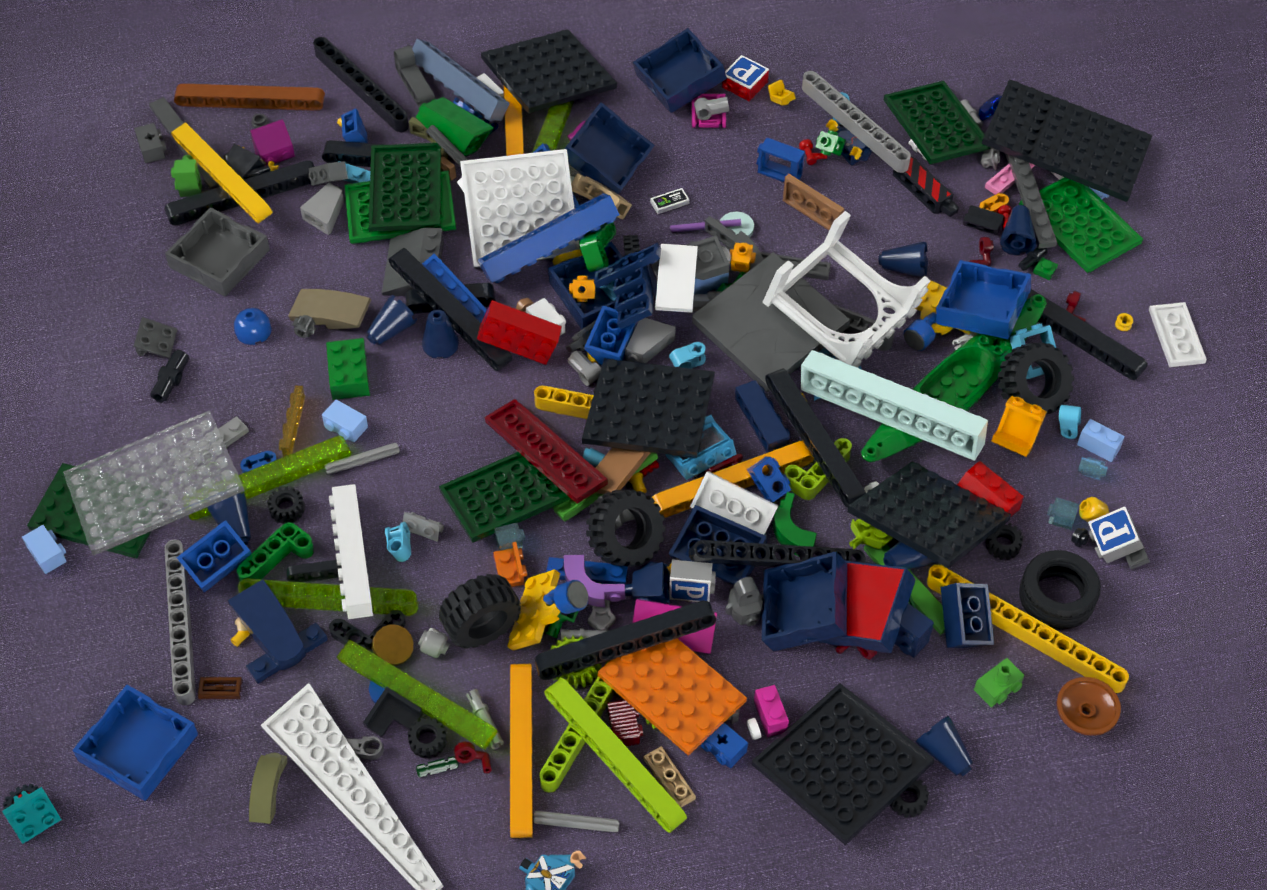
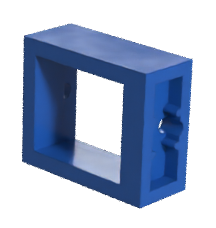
[756,138,805,182]

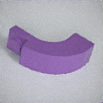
[564,555,625,607]

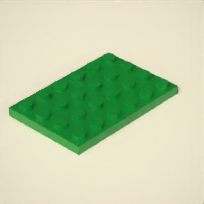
[345,170,456,244]
[1019,177,1143,273]

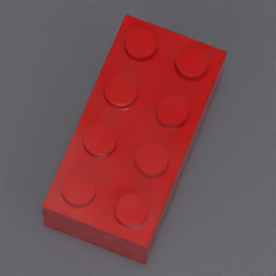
[477,300,562,365]

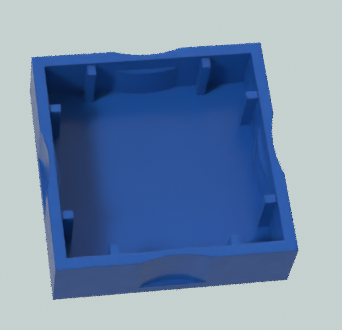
[936,260,1031,339]
[72,685,198,801]

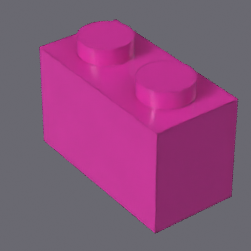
[754,685,789,738]

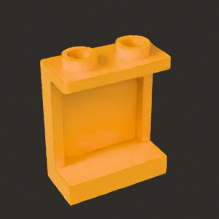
[991,396,1047,457]

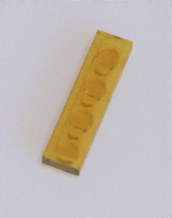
[279,385,305,459]

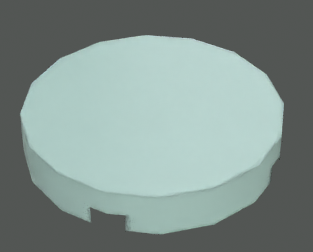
[720,211,754,238]

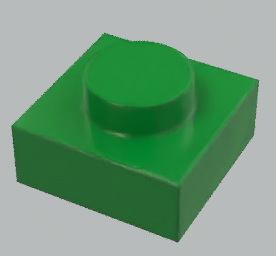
[1033,257,1058,281]

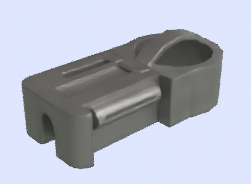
[344,736,384,760]

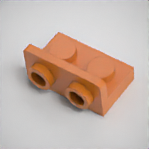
[493,542,527,587]

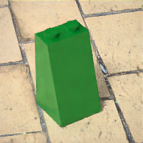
[416,97,493,157]

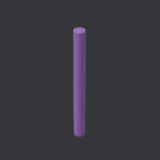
[670,219,741,232]

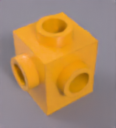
[730,242,756,273]
[569,275,595,302]

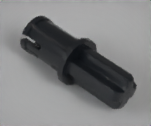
[1018,247,1048,271]

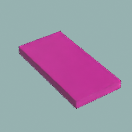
[633,599,717,654]

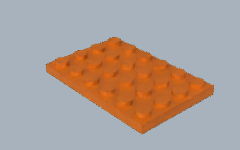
[598,638,747,756]

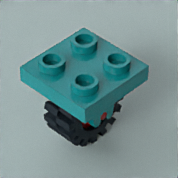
[2,784,62,844]

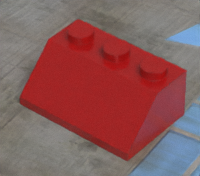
[957,461,1024,518]

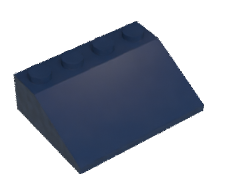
[668,505,767,585]

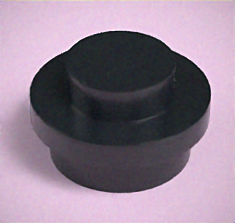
[1071,528,1089,547]

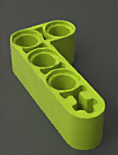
[784,438,852,500]

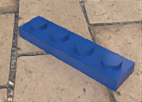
[546,557,628,585]

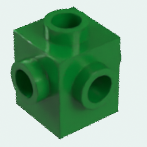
[816,130,846,156]

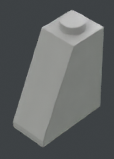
[300,183,344,235]
[625,318,676,363]

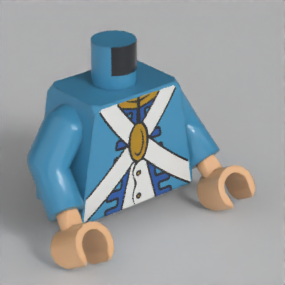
[519,851,586,890]

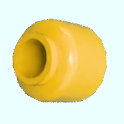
[1079,497,1109,522]

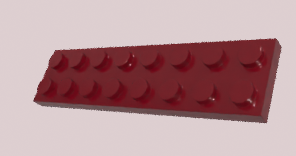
[484,399,608,504]

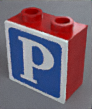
[722,55,769,101]

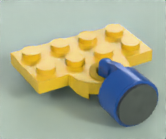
[903,280,971,351]
[507,569,588,651]

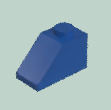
[341,109,368,143]

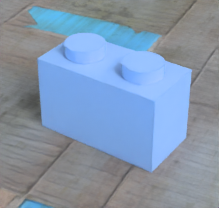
[322,399,368,442]
[1077,419,1125,462]
[22,525,67,574]

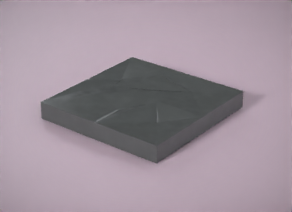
[692,252,850,393]

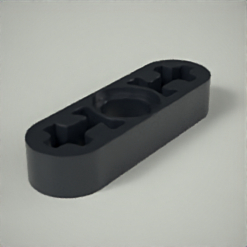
[286,560,342,583]

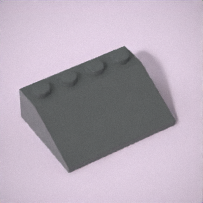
[382,228,444,296]

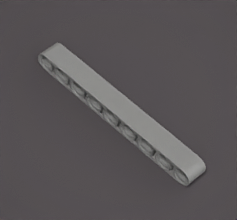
[802,71,911,173]
[165,539,196,705]

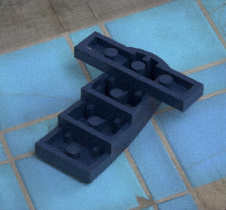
[594,243,661,329]
[228,579,328,684]

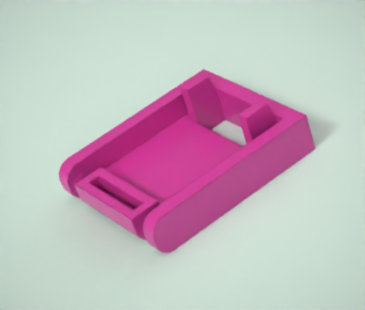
[692,94,726,128]

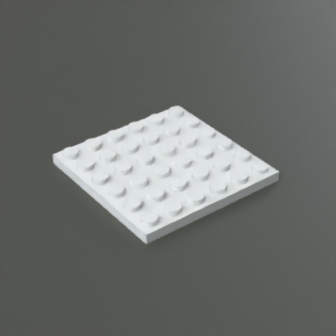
[460,149,580,268]

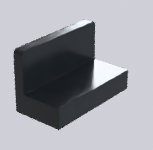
[963,205,1004,235]

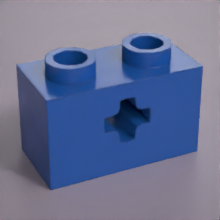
[700,723,748,769]

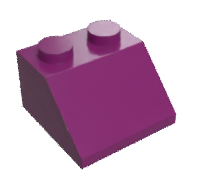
[250,119,295,165]

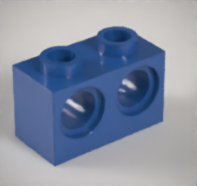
[746,457,792,502]

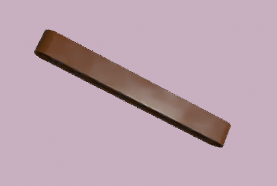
[174,84,325,111]

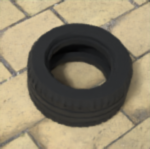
[1019,550,1101,630]

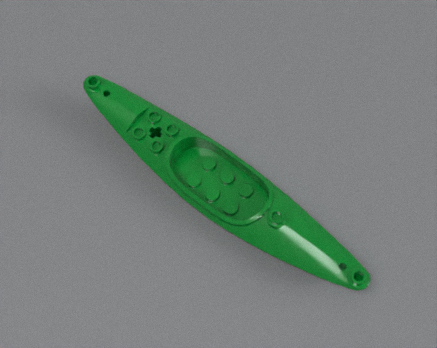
[861,294,1047,462]

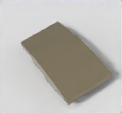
[288,289,371,329]

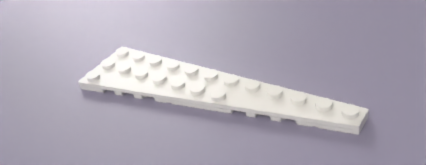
[261,683,444,890]

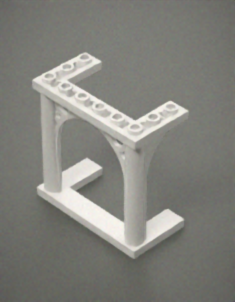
[763,211,930,367]

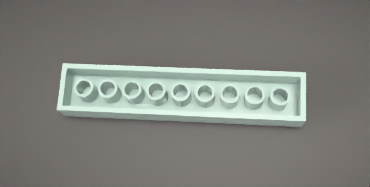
[801,350,988,461]

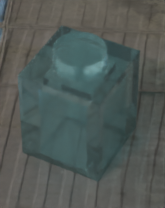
[1047,497,1079,530]
[494,523,525,551]

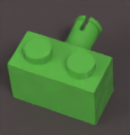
[171,155,202,197]
[974,658,1024,707]

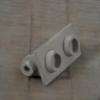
[981,148,1000,171]
[403,512,444,542]

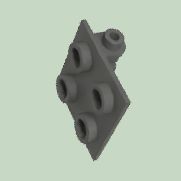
[133,317,177,359]

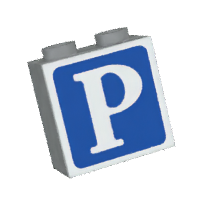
[1088,507,1144,563]
[669,560,716,602]

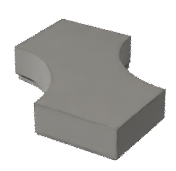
[588,582,616,631]

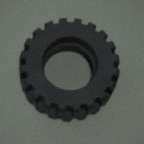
[998,343,1074,414]
[586,490,666,567]
[439,574,521,648]

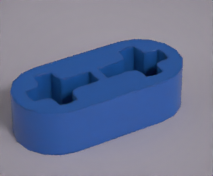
[240,451,278,477]

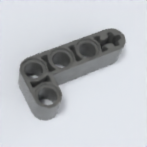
[394,45,435,108]

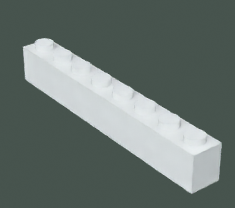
[329,484,373,619]

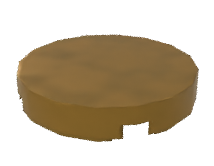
[372,624,414,666]

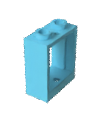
[1009,323,1056,379]

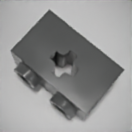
[134,123,167,163]
[309,161,348,186]

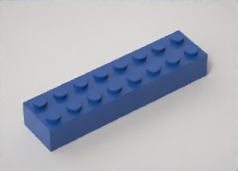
[477,193,620,283]

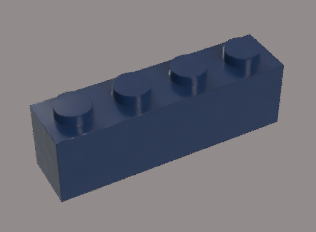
[735,380,791,453]

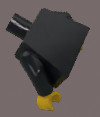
[224,144,279,180]

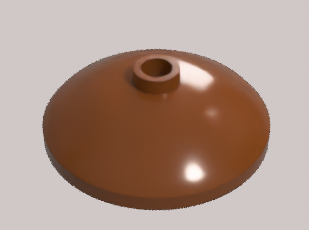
[1056,677,1121,736]

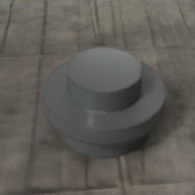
[251,114,269,129]

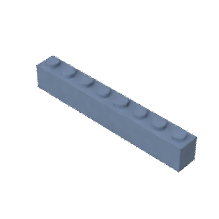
[412,39,510,122]

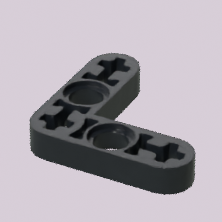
[329,610,406,660]

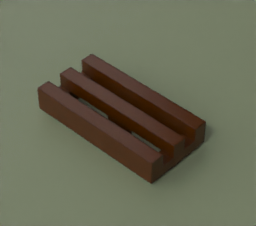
[197,677,243,699]

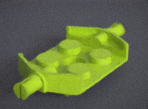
[849,519,894,549]

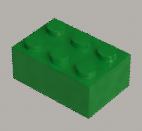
[326,338,370,400]

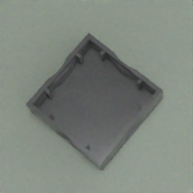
[165,207,270,297]

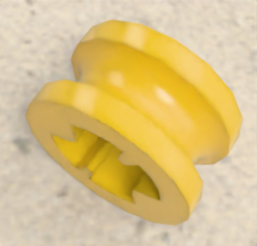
[1115,313,1133,332]

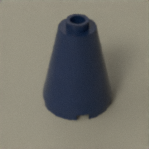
[1000,205,1036,255]
[878,242,928,278]
[366,295,417,345]
[422,310,459,359]
[207,490,251,545]
[883,542,938,569]
[916,716,973,777]

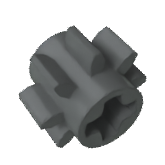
[292,315,316,338]

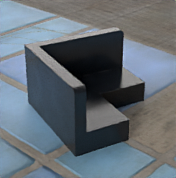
[363,687,423,738]

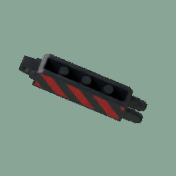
[893,156,959,217]

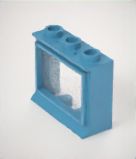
[666,415,737,480]

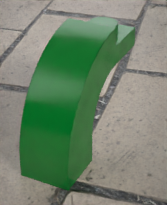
[773,492,817,556]

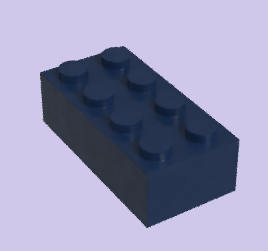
[895,603,934,658]

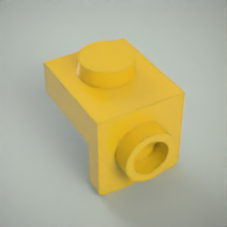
[768,80,796,106]

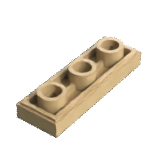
[643,746,696,807]

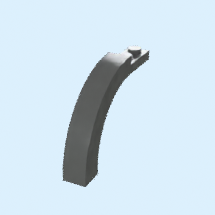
[705,216,763,270]

